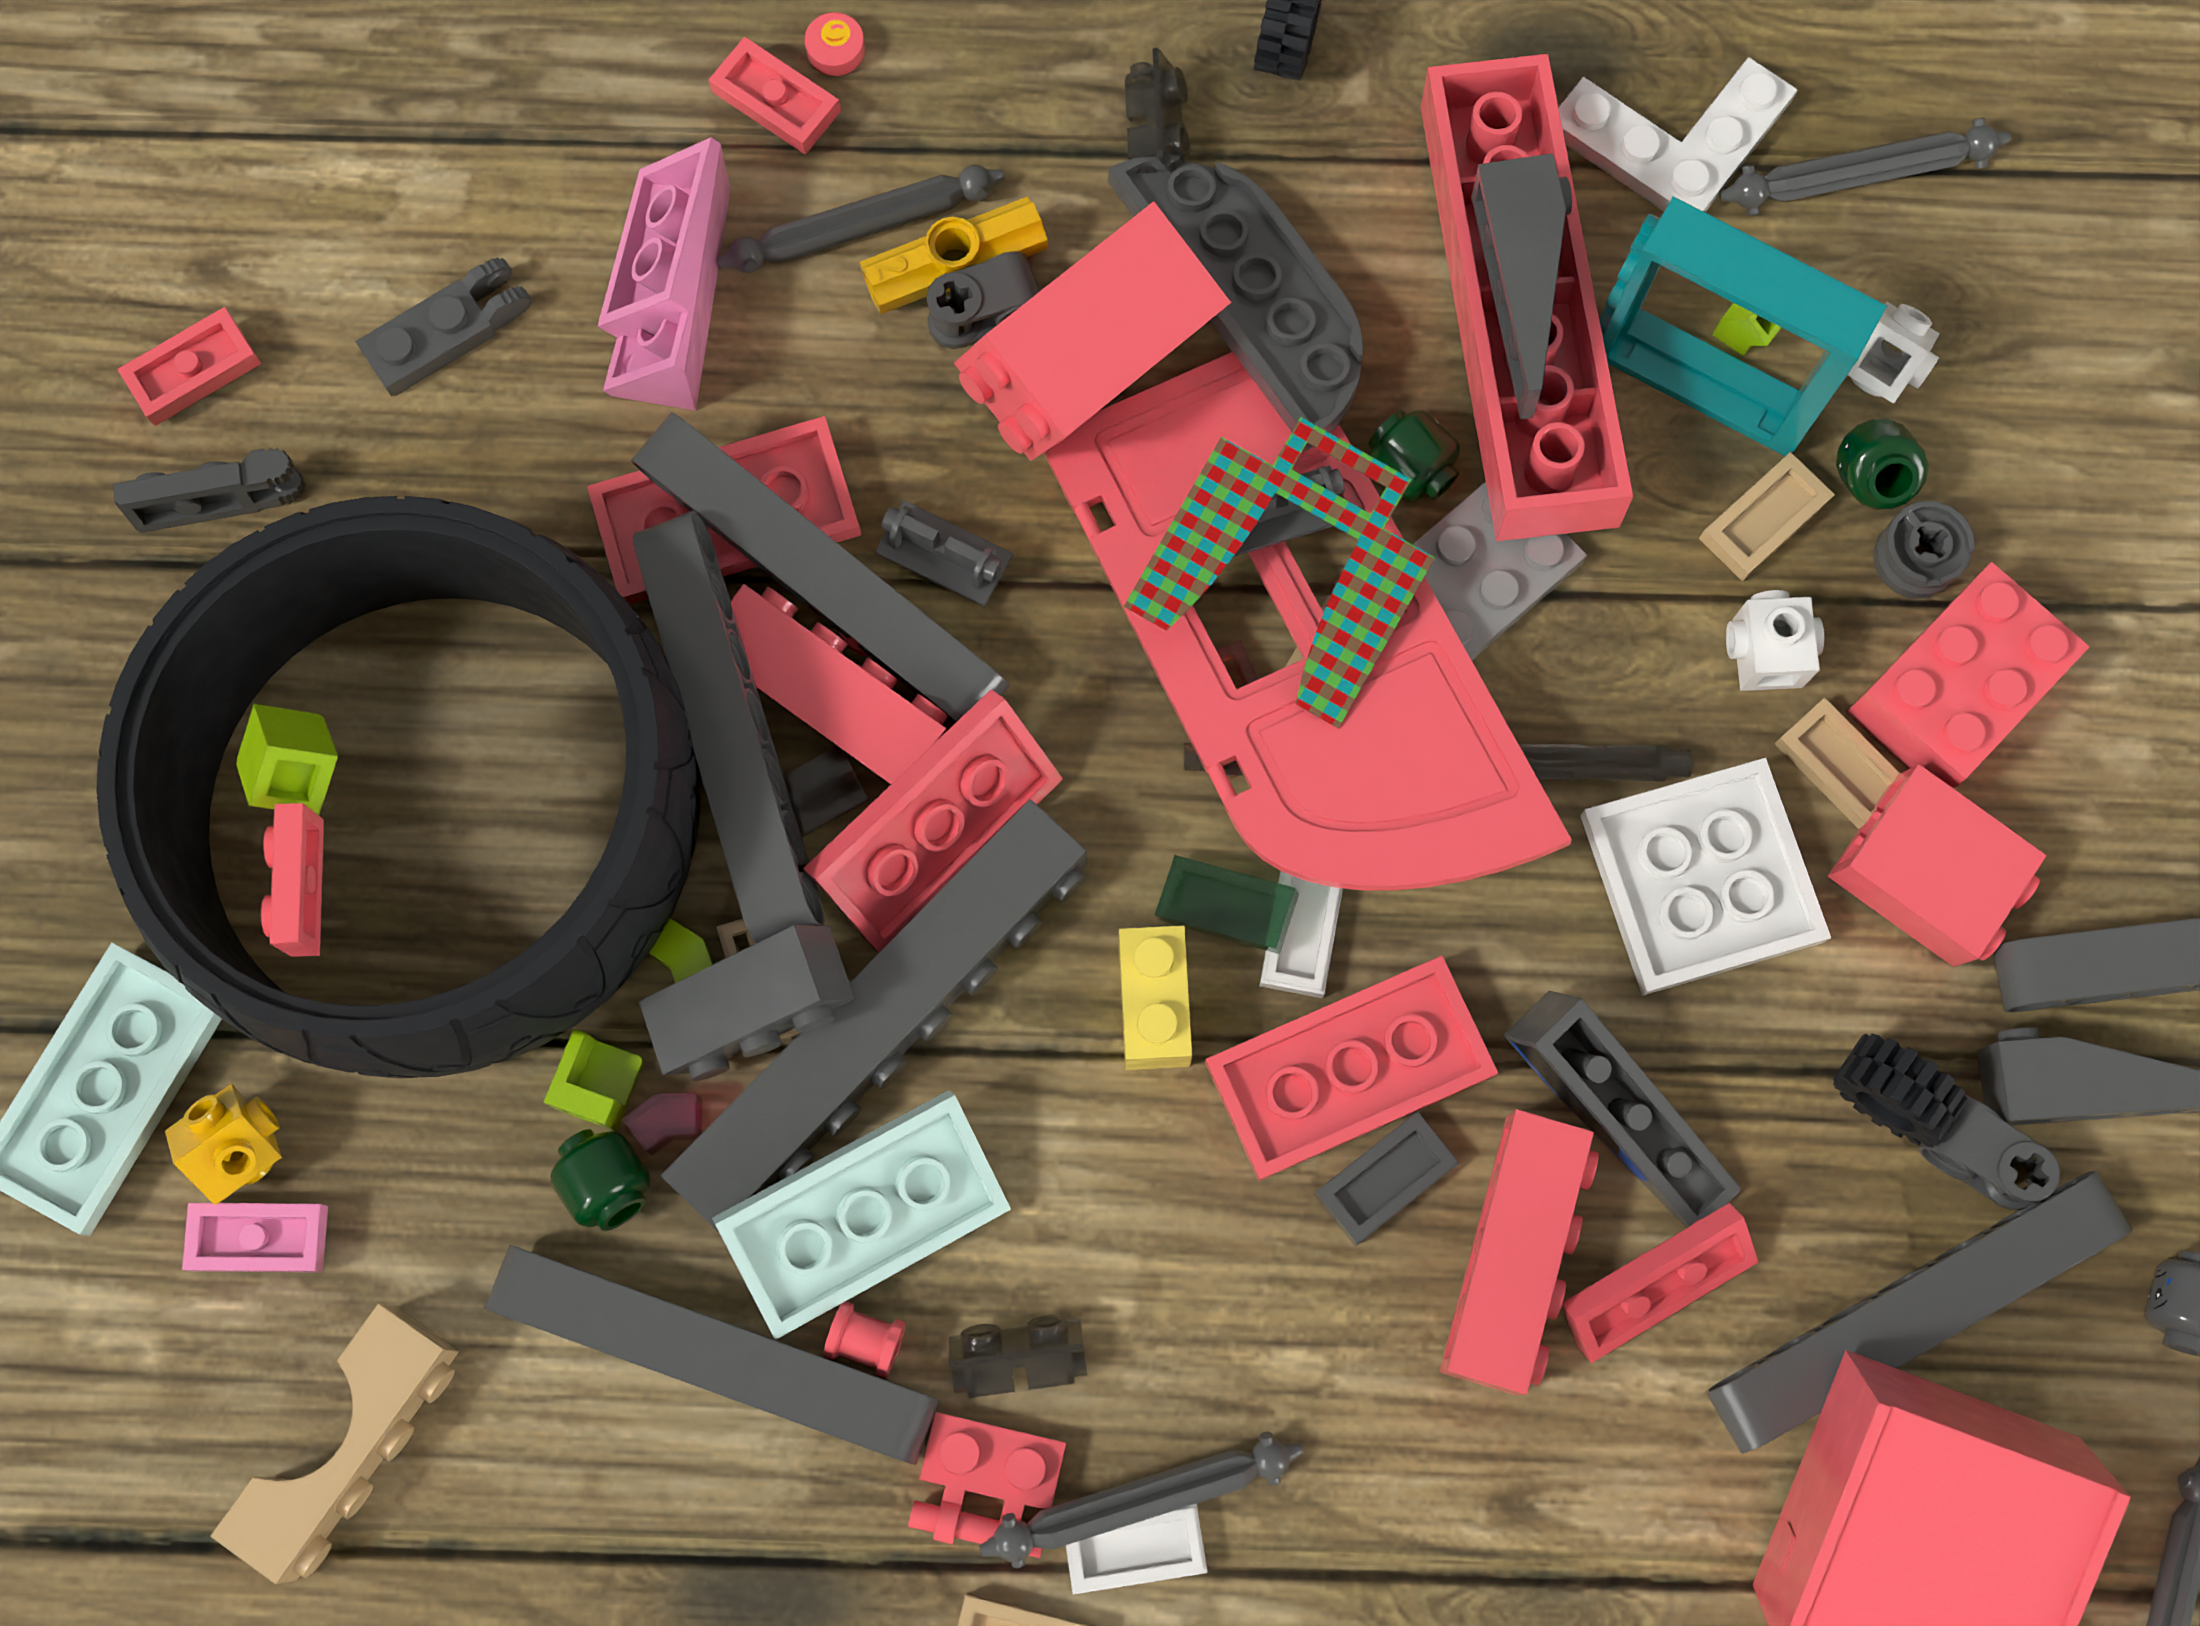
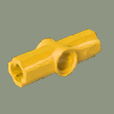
[860,196,1048,315]

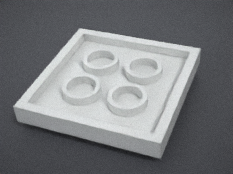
[1580,758,1831,996]

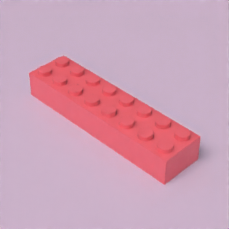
[1420,54,1633,541]

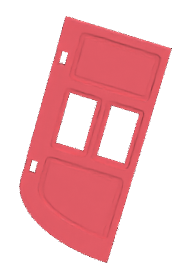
[1043,352,1572,891]

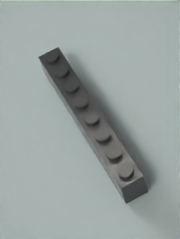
[661,799,1087,1232]

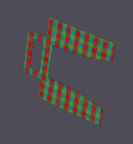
[1124,417,1435,728]

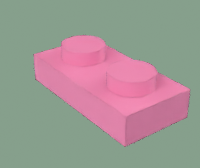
[182,1203,328,1273]

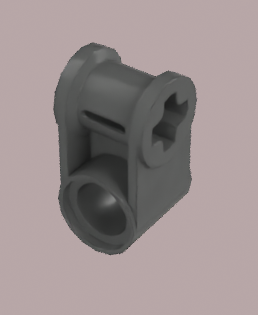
[927,251,1040,349]
[1919,1095,2060,1210]

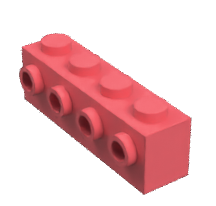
[731,584,949,784]
[1439,1109,1599,1396]

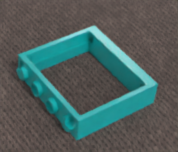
[1599,196,1888,456]

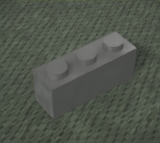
[639,925,855,1081]

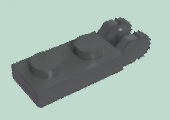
[355,257,532,397]
[113,448,306,533]

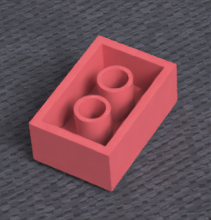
[1846,561,2090,789]

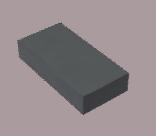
[1314,1111,1459,1246]

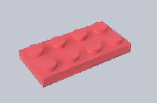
[587,416,862,605]
[803,689,1063,953]
[1205,956,1499,1182]

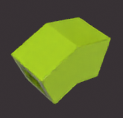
[1712,303,1781,356]
[649,918,715,983]

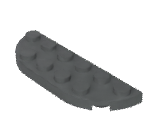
[1108,154,1363,451]

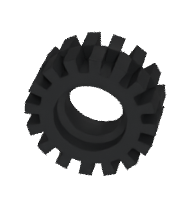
[1254,0,1322,81]
[1833,1034,1968,1148]

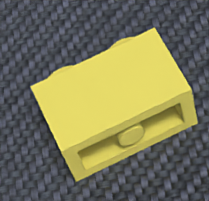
[1119,926,1192,1070]

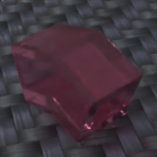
[622,1093,702,1156]

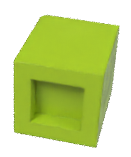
[237,704,338,815]
[544,1029,644,1132]

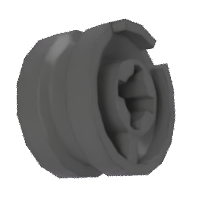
[1873,501,1975,599]

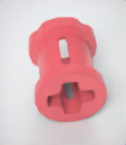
[823,1301,907,1380]

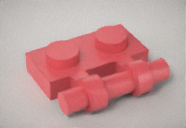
[908,1412,1066,1558]

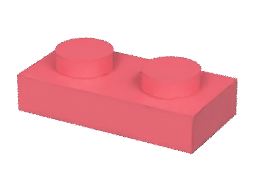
[708,36,841,155]
[117,307,262,426]
[261,803,324,957]

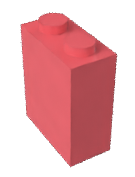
[1827,764,2047,967]

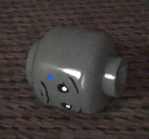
[2144,1251,2200,1357]

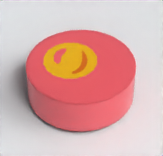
[804,12,865,76]

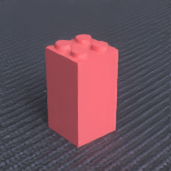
[954,201,1231,461]

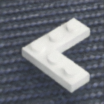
[1559,57,1797,212]

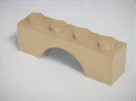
[210,1303,459,1584]

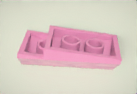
[597,137,731,411]

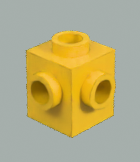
[165,1083,282,1205]

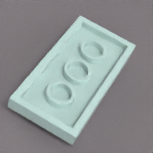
[0,943,222,1237]
[712,1090,1011,1340]

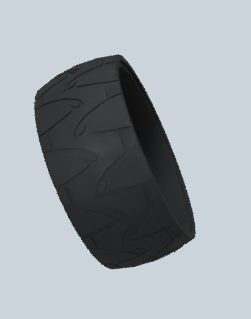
[96,496,700,1079]

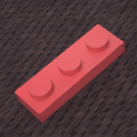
[1562,1203,1759,1363]

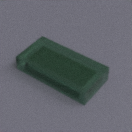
[1155,855,1299,954]

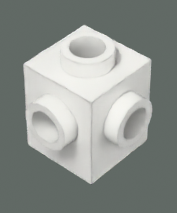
[1848,302,1940,403]
[1726,590,1824,691]

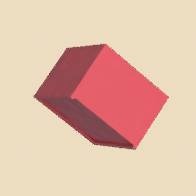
[1752,1350,2131,1626]

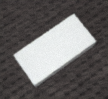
[1259,871,1343,998]
[1066,1503,1207,1594]

